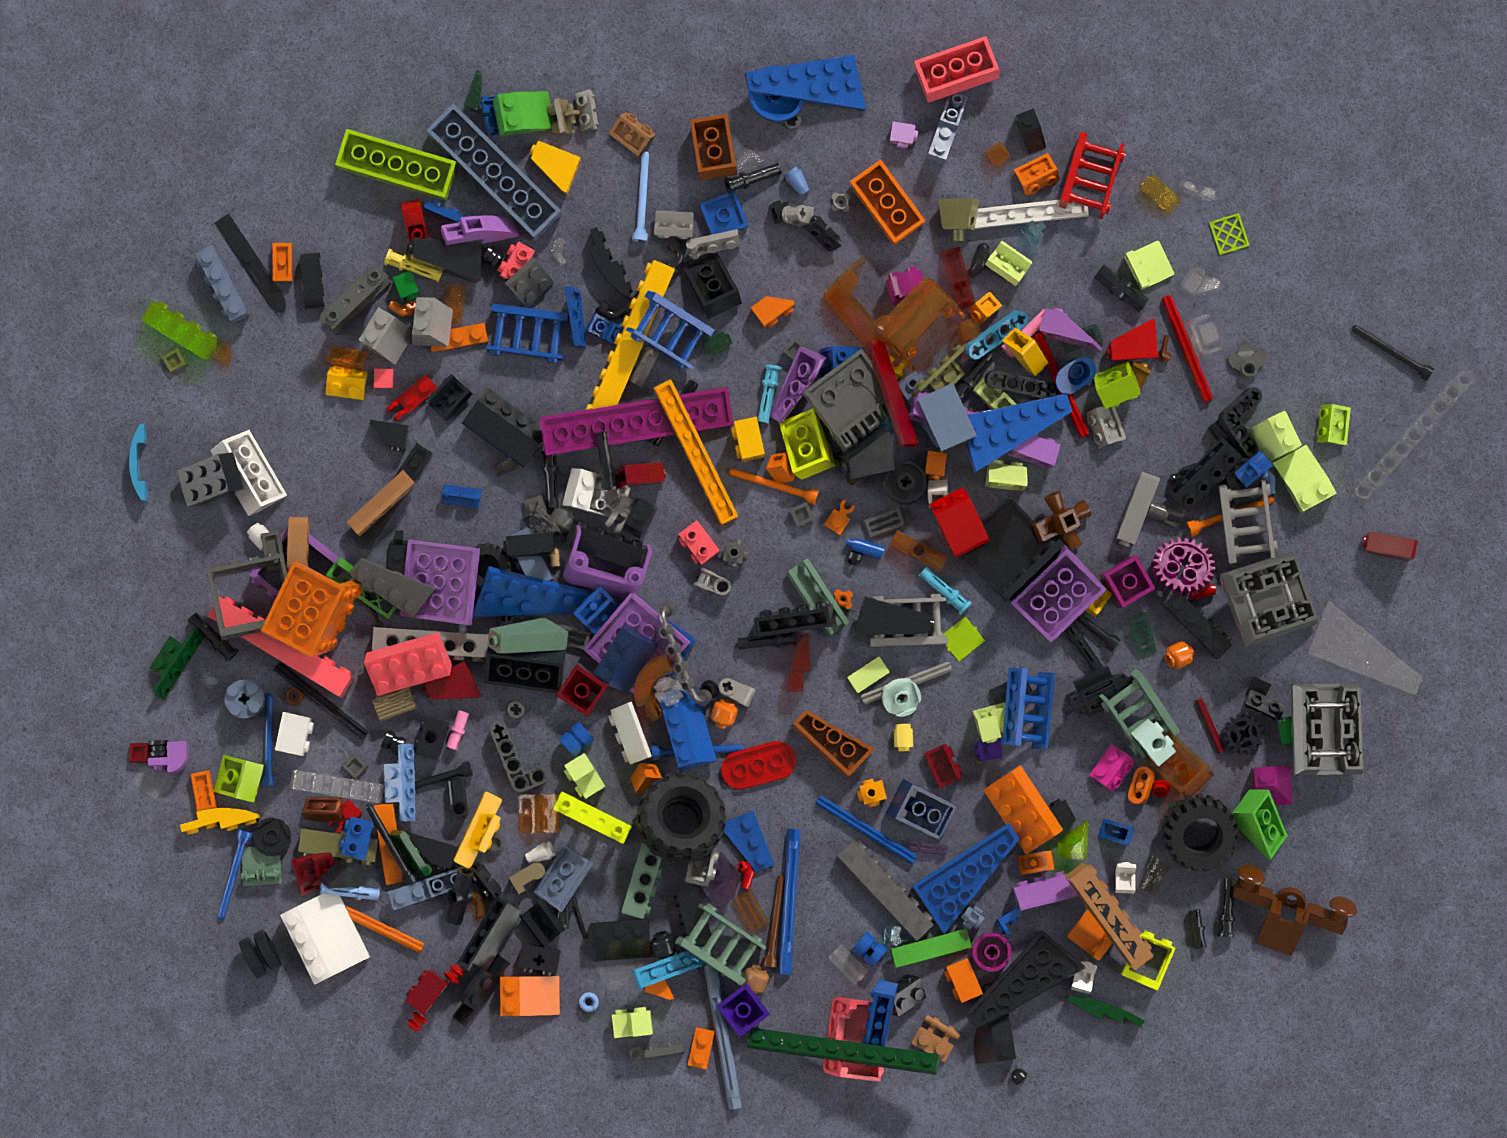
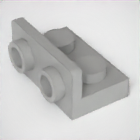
[1086,406,1126,448]

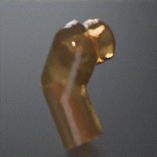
[471,890,485,916]

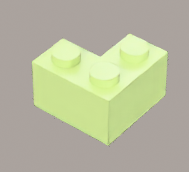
[973,702,1006,743]
[564,753,606,799]
[612,1006,653,1038]

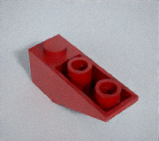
[401,199,428,243]

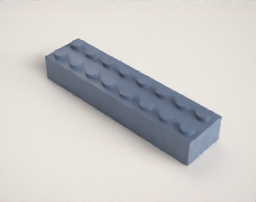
[426,103,562,241]

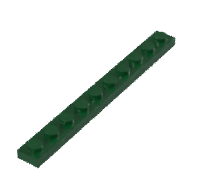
[747,1028,940,1075]

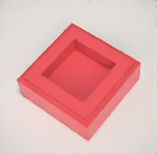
[374,369,394,389]

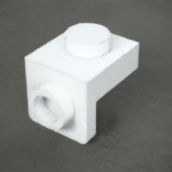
[1115,862,1136,894]
[1071,961,1097,994]

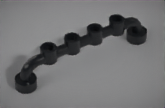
[595,237,684,319]

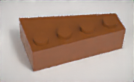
[790,710,875,779]

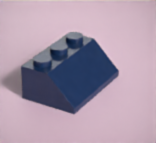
[592,624,658,692]

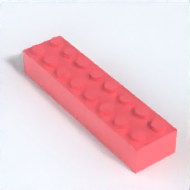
[208,596,355,698]

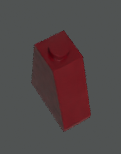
[615,462,666,490]
[1361,532,1418,562]
[422,661,482,700]

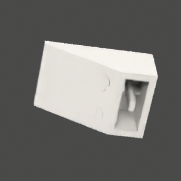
[562,468,630,520]

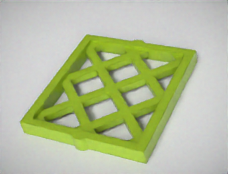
[1209,213,1250,255]

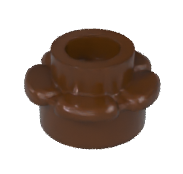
[285,687,304,706]

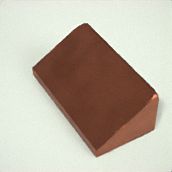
[302,797,343,822]

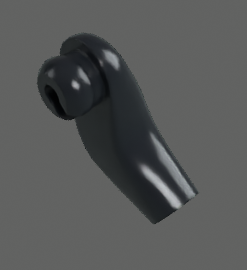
[966,243,990,278]

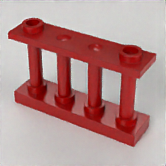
[1058,131,1126,219]

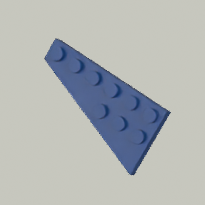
[744,55,866,111]
[912,823,1020,934]

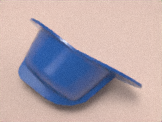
[1056,357,1096,394]

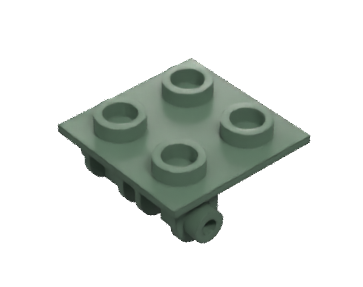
[241,847,282,886]

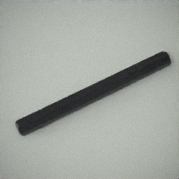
[274,662,368,739]

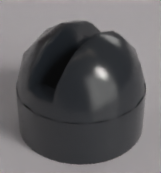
[847,551,863,566]
[1011,1068,1028,1085]

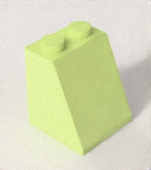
[1248,411,1302,462]

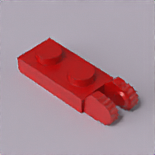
[386,374,437,421]

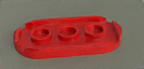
[721,741,796,790]

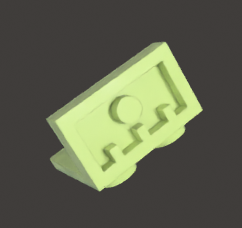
[1124,241,1174,291]

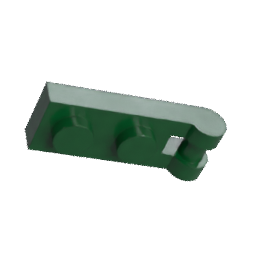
[389,830,432,876]

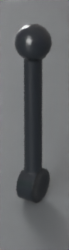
[364,591,383,628]

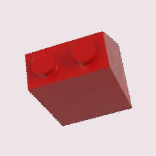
[929,487,990,558]

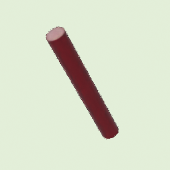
[1195,698,1225,754]

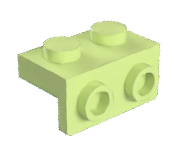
[985,241,1032,286]

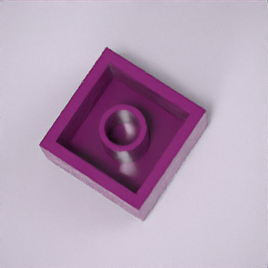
[1099,555,1155,608]

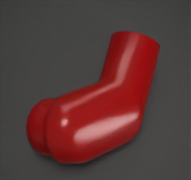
[737,861,755,890]

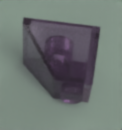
[699,852,741,910]

